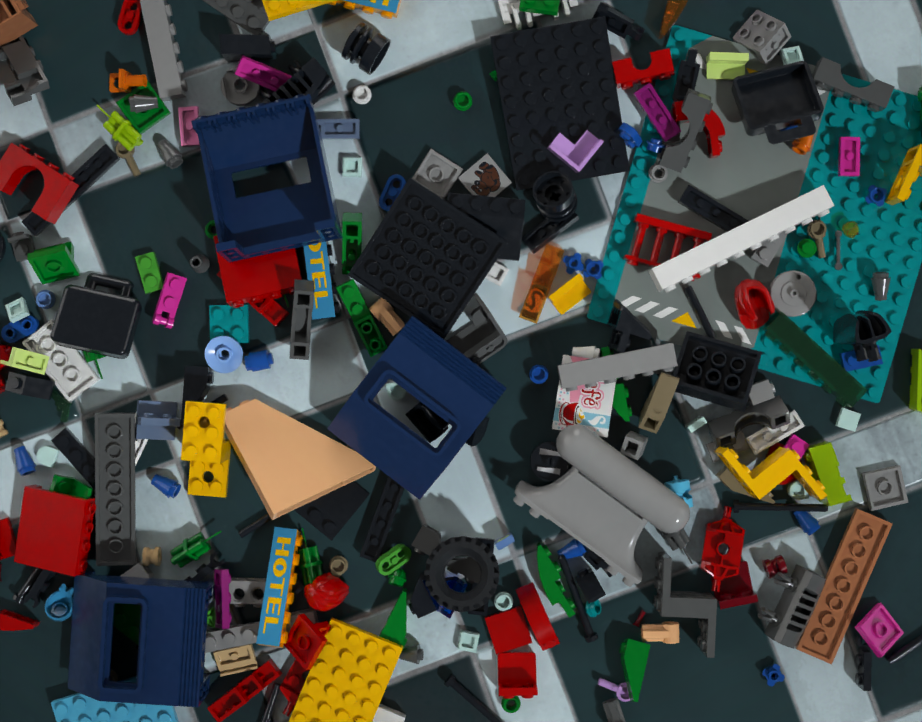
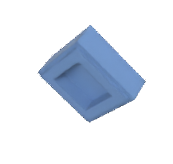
[495,532,515,550]

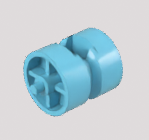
[664,475,694,508]

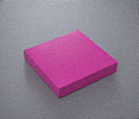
[855,602,904,658]

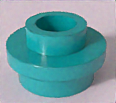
[585,600,601,617]

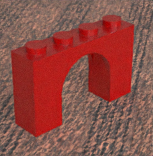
[0,143,79,224]

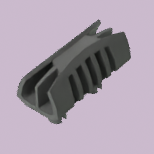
[758,564,826,649]

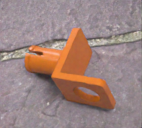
[109,69,147,93]

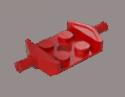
[699,506,745,592]
[279,659,310,717]

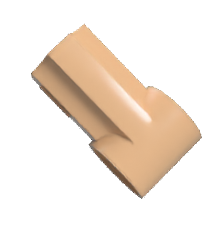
[368,298,405,336]
[641,621,679,644]

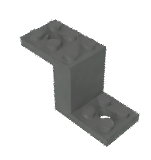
[653,552,717,658]

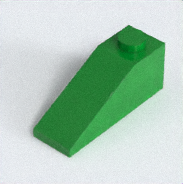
[342,212,362,275]
[379,588,408,648]
[619,639,650,702]

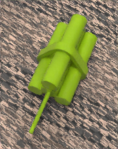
[96,104,143,151]

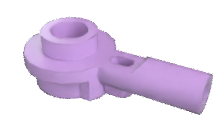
[598,677,630,702]

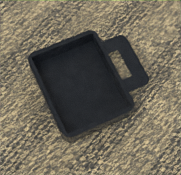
[731,61,824,144]
[50,273,142,359]

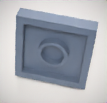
[135,400,180,440]

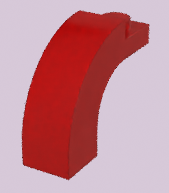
[672,101,726,158]
[516,582,560,651]

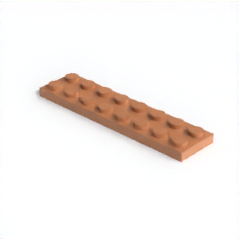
[795,508,893,664]

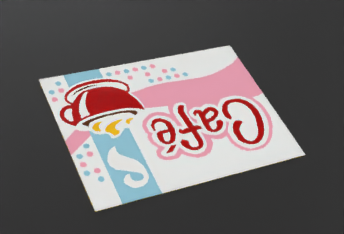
[552,355,616,438]

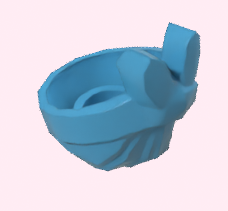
[45,583,74,621]

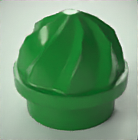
[388,568,407,587]

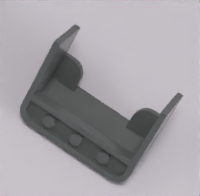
[446,293,508,365]

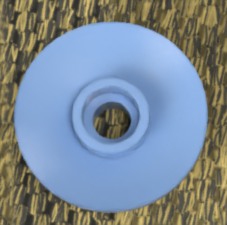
[205,336,243,373]

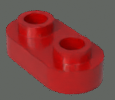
[117,0,142,35]

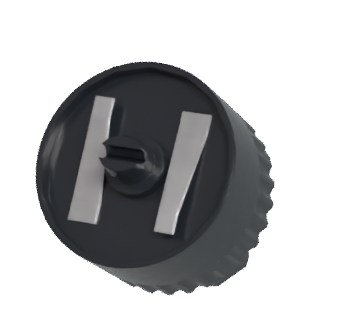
[530,441,569,481]

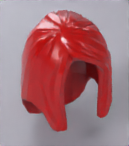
[734,279,775,329]
[304,572,349,611]

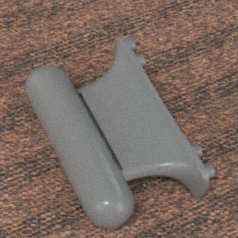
[513,424,690,587]

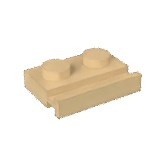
[213,644,258,677]

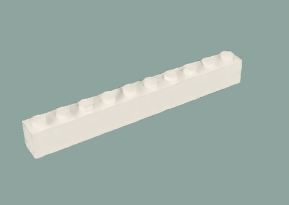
[649,185,835,293]

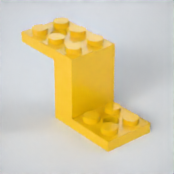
[885,144,922,205]
[181,401,231,498]
[714,446,827,500]

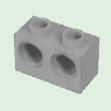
[229,577,266,608]

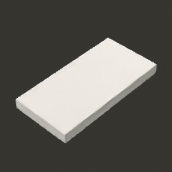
[22,319,100,402]

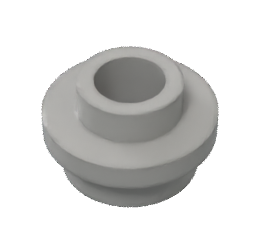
[648,163,668,183]

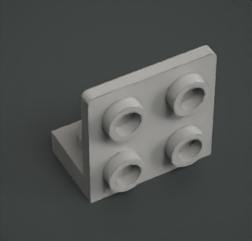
[733,10,792,66]

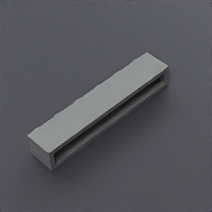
[140,0,188,102]
[557,343,678,392]

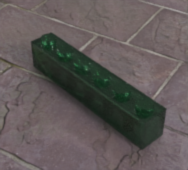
[762,312,868,407]

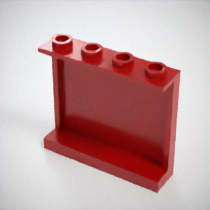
[213,236,302,308]
[14,484,96,577]

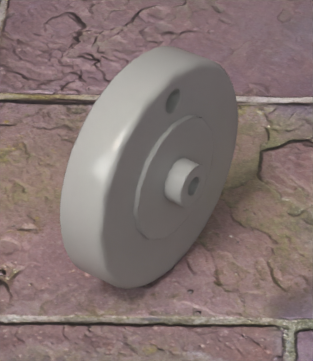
[768,270,816,317]

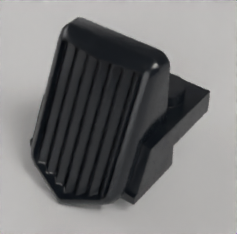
[606,299,652,353]
[405,402,449,443]

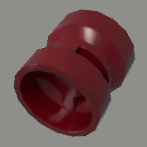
[762,555,788,579]

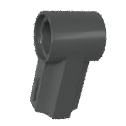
[602,698,626,722]

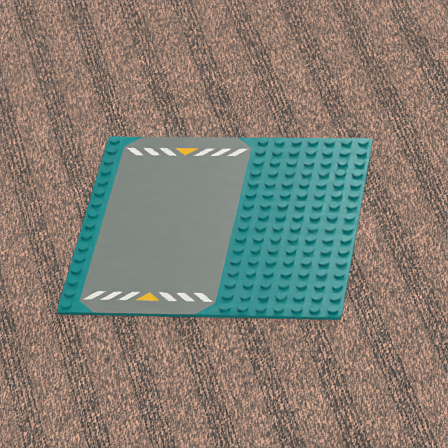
[587,25,922,403]

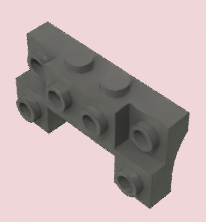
[0,36,50,106]

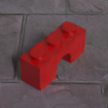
[612,48,674,90]

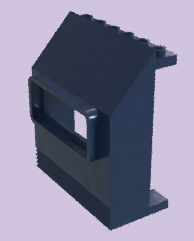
[192,94,343,262]
[328,316,507,500]
[68,571,215,707]

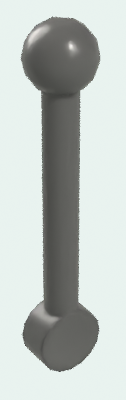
[834,230,843,270]

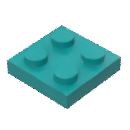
[209,305,249,343]

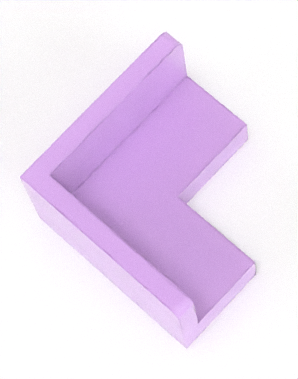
[547,130,604,173]

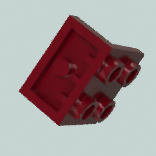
[711,561,758,609]

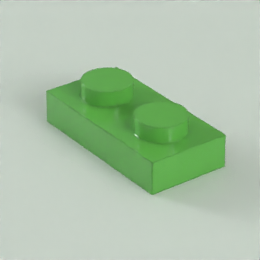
[135,252,164,294]

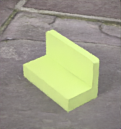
[706,52,749,80]
[0,347,50,375]

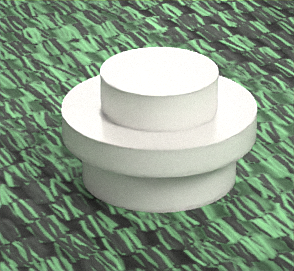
[352,85,372,105]

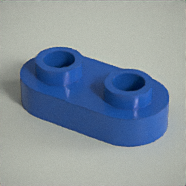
[618,122,643,149]
[379,174,406,212]
[1,316,40,343]

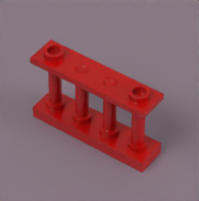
[623,213,712,281]

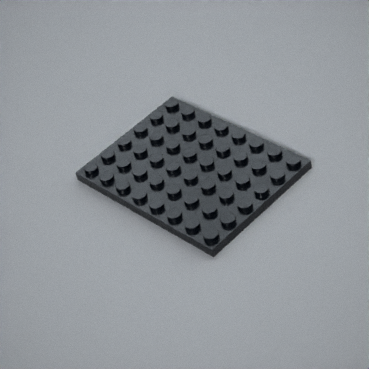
[490,16,630,191]

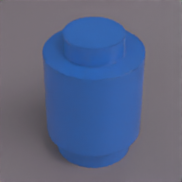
[244,350,274,372]

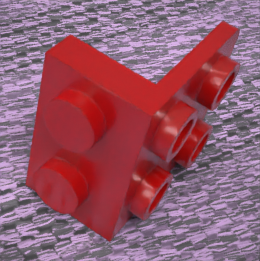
[498,652,538,699]

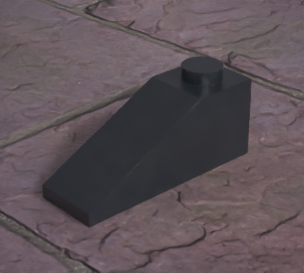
[181,366,214,425]

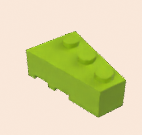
[909,349,922,413]
[803,441,852,506]

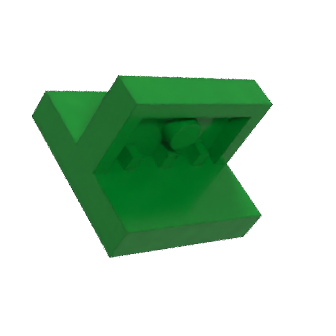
[27,242,80,284]

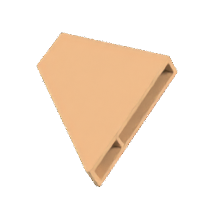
[224,399,376,520]

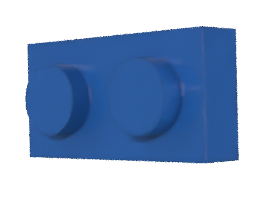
[839,345,883,372]

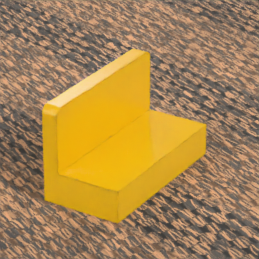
[548,273,591,315]

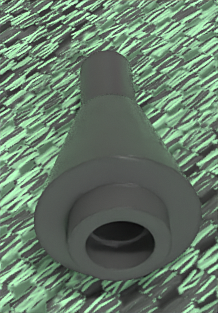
[399,645,424,664]

